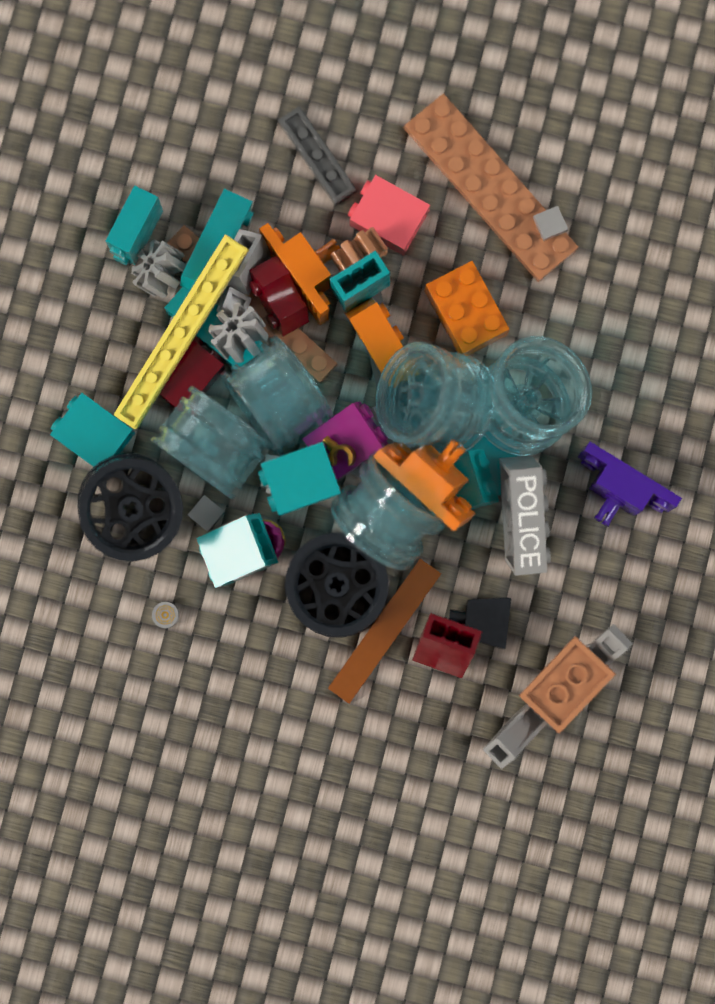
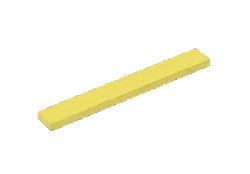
[114,234,249,429]

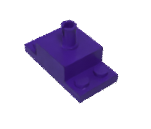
[578,442,682,527]

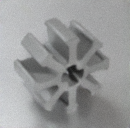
[131,239,186,298]
[208,303,268,363]

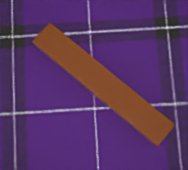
[328,559,441,704]

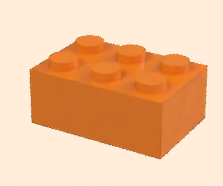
[425,261,510,359]

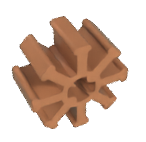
[331,227,388,272]

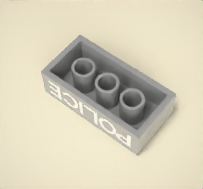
[499,455,551,576]

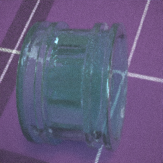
[220,335,334,456]
[376,342,495,453]

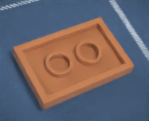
[519,636,616,734]

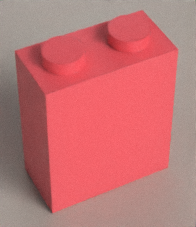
[348,175,430,256]

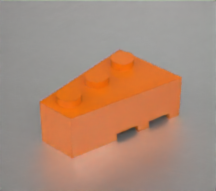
[345,297,417,386]

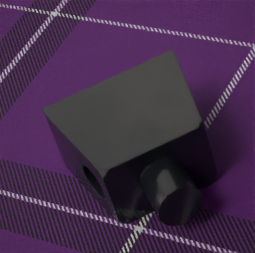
[449,598,511,649]

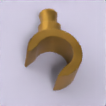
[322,436,356,466]

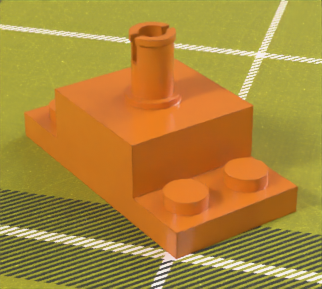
[259,223,340,326]
[373,440,475,531]

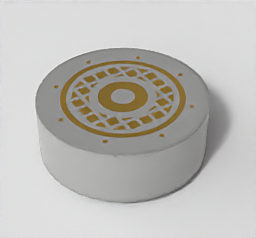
[152,602,179,629]

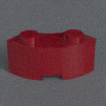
[249,256,309,336]

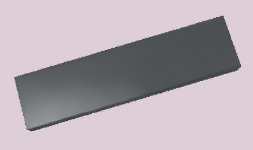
[278,106,357,206]

